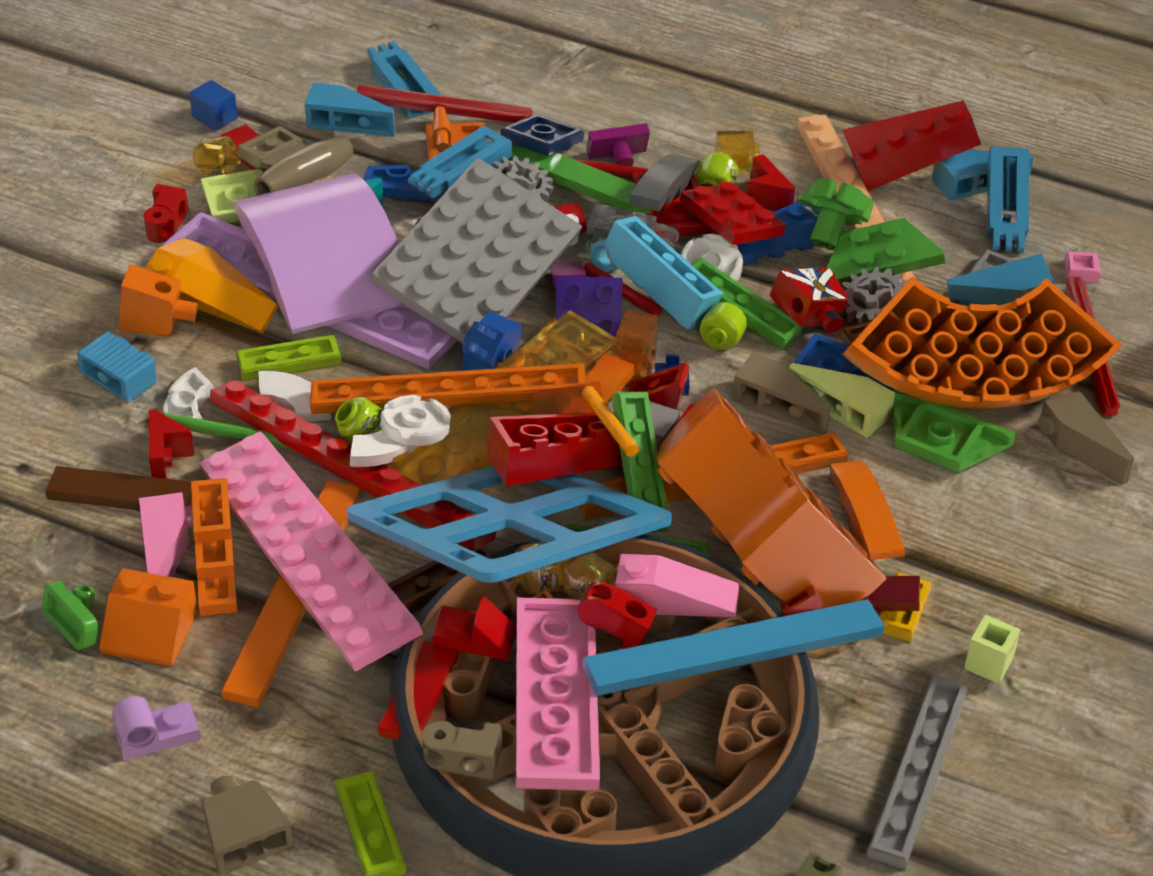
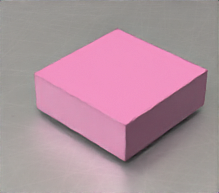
[1064,252,1101,282]

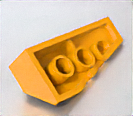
[145,238,278,334]

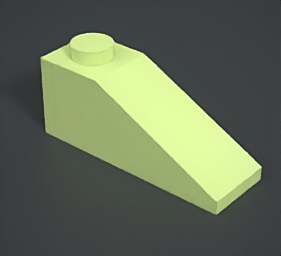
[789,363,895,438]

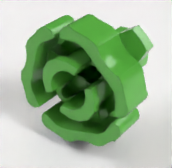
[796,178,874,250]

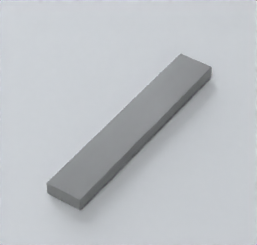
[866,674,969,870]

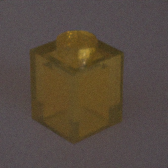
[715,130,760,173]

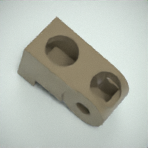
[422,721,502,780]

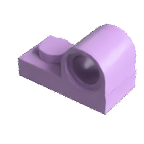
[112,696,201,761]

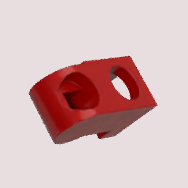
[143,184,189,243]
[578,582,657,649]

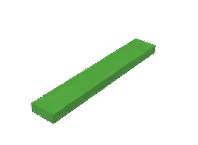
[508,143,653,218]

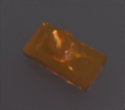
[531,381,603,415]

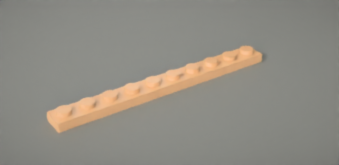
[797,114,916,282]

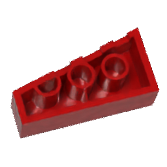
[842,100,981,191]
[487,412,623,486]

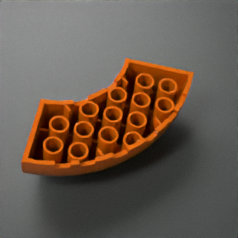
[842,276,1122,410]
[656,387,886,609]

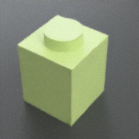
[964,615,1021,684]

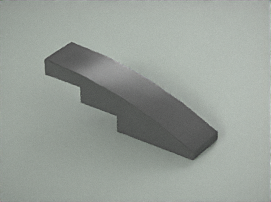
[630,153,700,211]

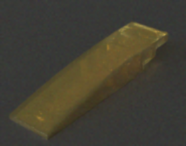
[388,310,620,485]

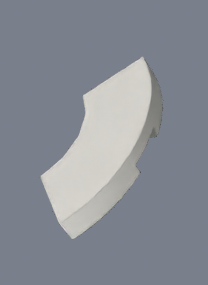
[163,367,214,432]
[258,371,331,422]
[350,430,418,467]

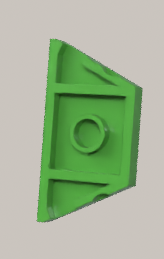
[826,218,946,287]
[892,389,1016,473]

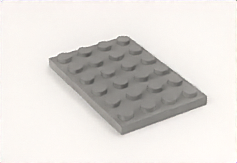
[370,157,582,343]

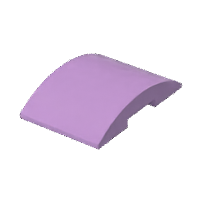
[233,173,405,334]

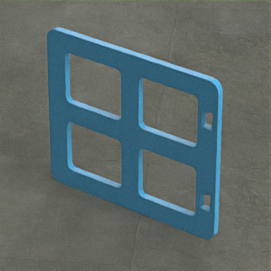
[347,466,672,582]

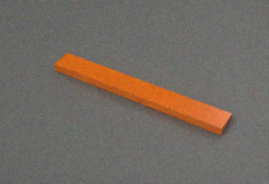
[310,363,586,414]
[578,432,848,520]
[222,480,361,708]

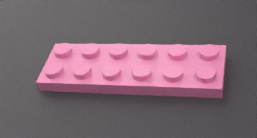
[516,598,600,790]

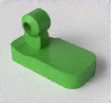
[42,580,98,650]

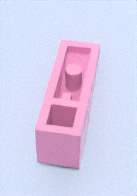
[139,492,193,577]
[615,554,739,618]

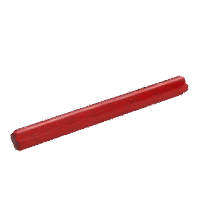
[357,85,532,123]
[1065,276,1120,416]

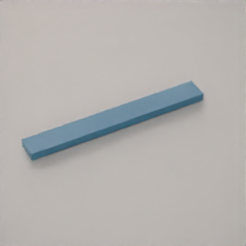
[582,599,885,696]

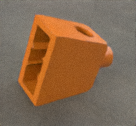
[119,264,198,336]

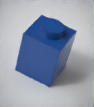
[189,80,238,131]

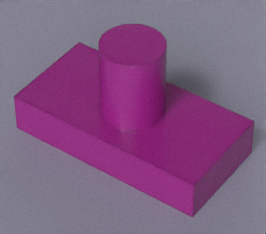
[586,123,650,166]

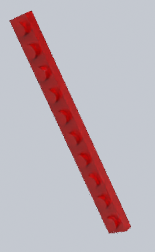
[209,380,497,552]

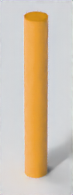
[582,386,639,456]

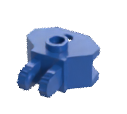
[462,311,523,371]

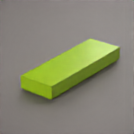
[236,335,342,381]
[334,771,406,876]

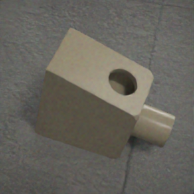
[202,775,293,876]

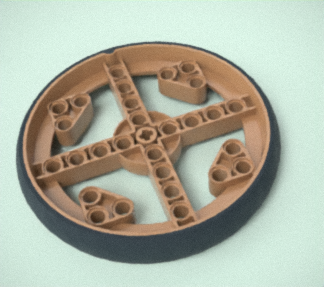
[388,531,819,876]

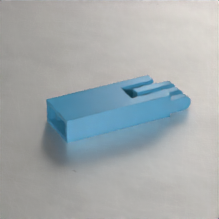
[367,41,441,119]
[408,126,512,198]
[986,146,1029,253]

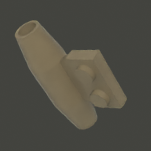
[237,126,354,196]

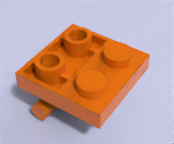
[425,106,487,160]

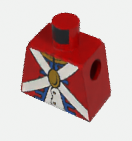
[769,268,848,333]

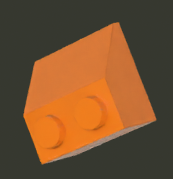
[99,568,198,667]

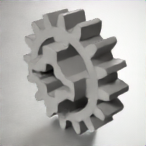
[492,156,554,202]
[842,267,906,325]

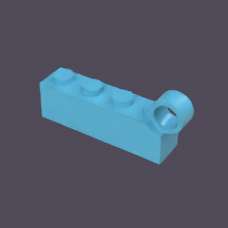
[590,216,723,330]

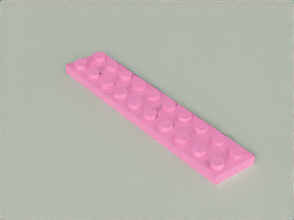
[199,431,423,672]

